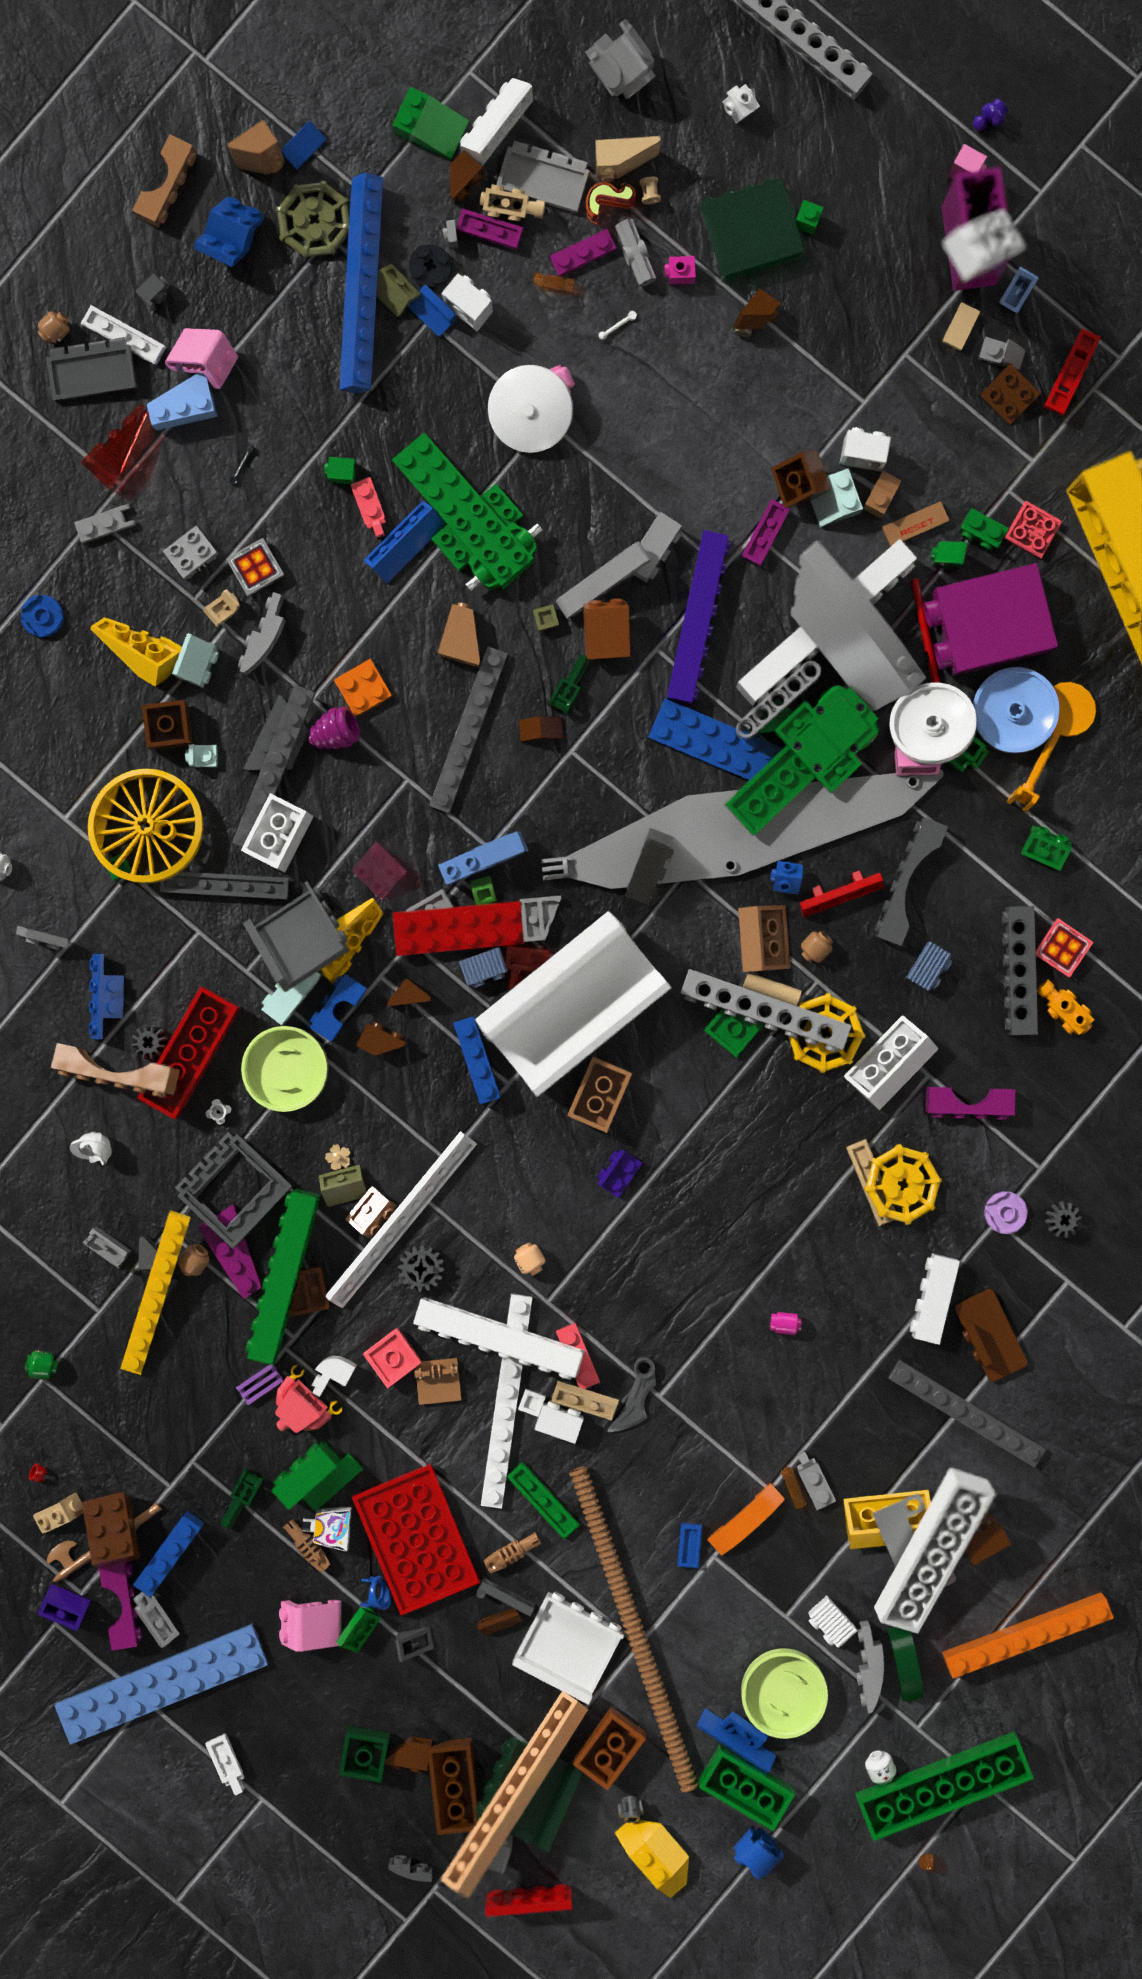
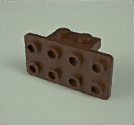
[954,1289,1027,1382]

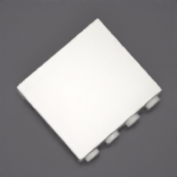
[512,1592,624,1705]

